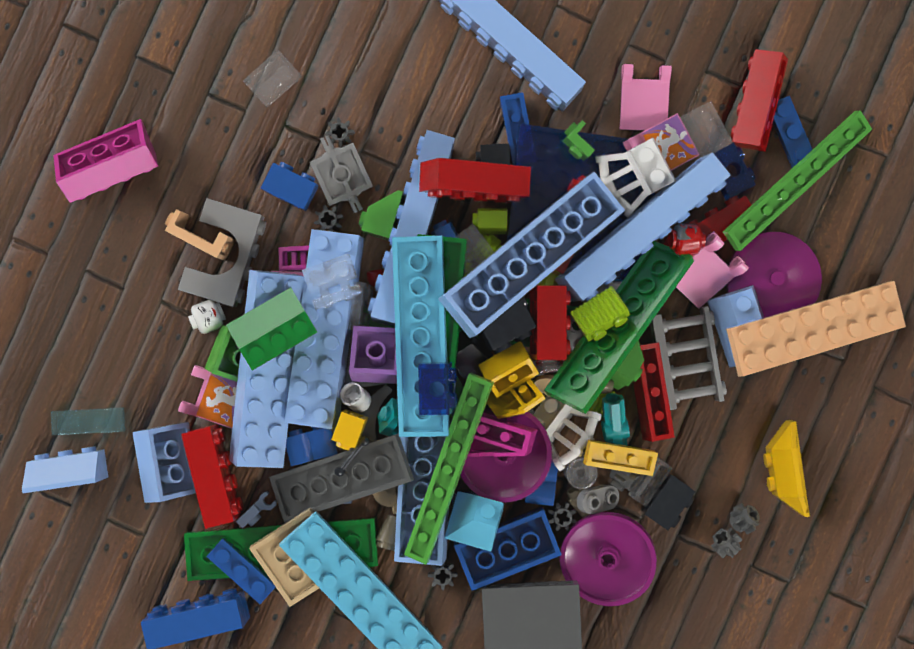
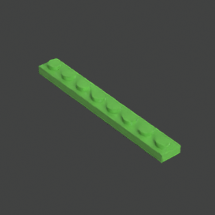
[723,111,872,251]
[404,373,494,565]

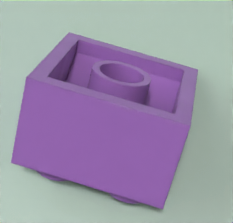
[349,326,397,384]

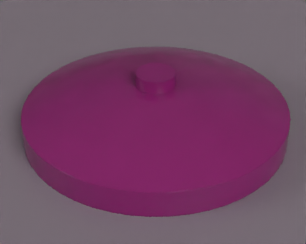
[726,232,822,318]
[461,407,553,502]
[560,512,657,606]

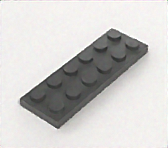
[269,433,414,522]

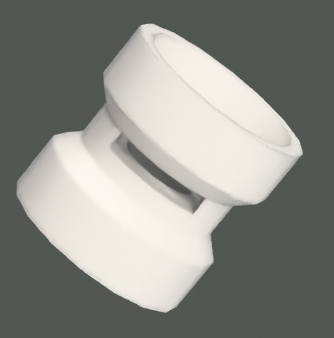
[340,382,371,413]

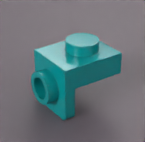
[377,398,399,436]

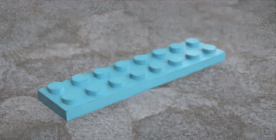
[392,236,449,437]
[279,511,443,649]

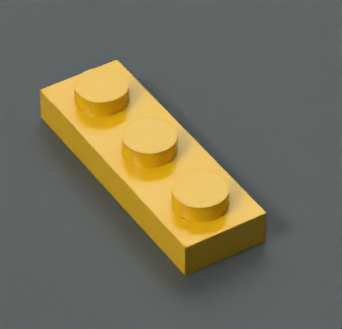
[583,439,658,476]

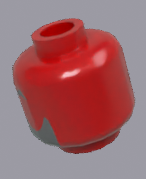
[668,223,706,255]

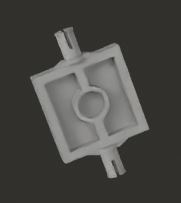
[310,135,373,213]

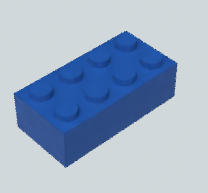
[454,506,562,591]
[141,588,250,649]

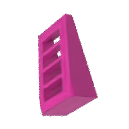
[278,246,309,271]

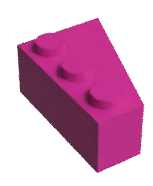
[467,413,537,457]

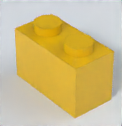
[479,341,539,398]
[331,409,368,450]

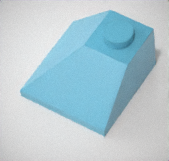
[445,491,504,552]

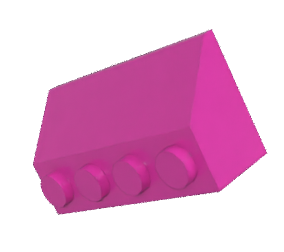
[53,119,158,203]

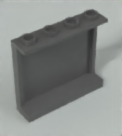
[482,580,582,649]

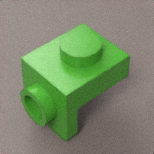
[562,120,595,161]

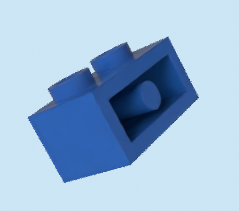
[261,162,319,211]

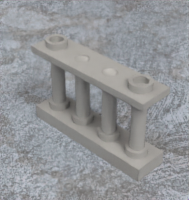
[650,306,727,410]

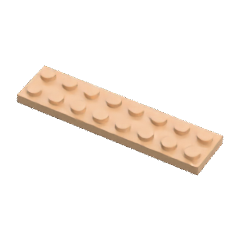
[726,281,906,377]

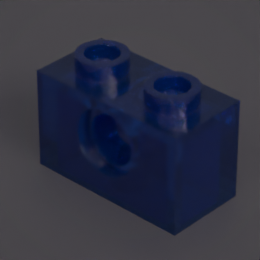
[714,143,756,200]
[418,362,457,415]

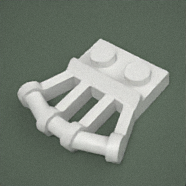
[595,138,676,218]
[533,396,602,471]

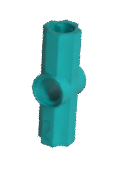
[601,393,630,446]

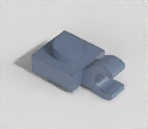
[236,491,278,528]

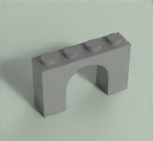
[178,198,266,307]

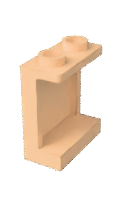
[165,209,236,261]

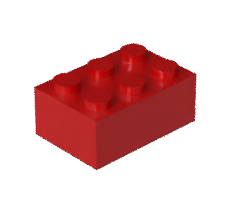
[530,286,571,360]

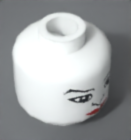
[188,300,226,334]

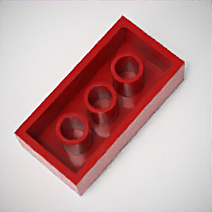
[419,158,531,204]
[181,424,243,529]

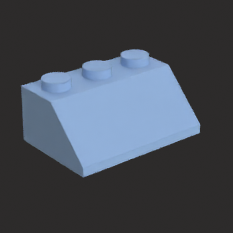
[707,285,764,367]
[132,422,196,503]
[22,446,108,493]

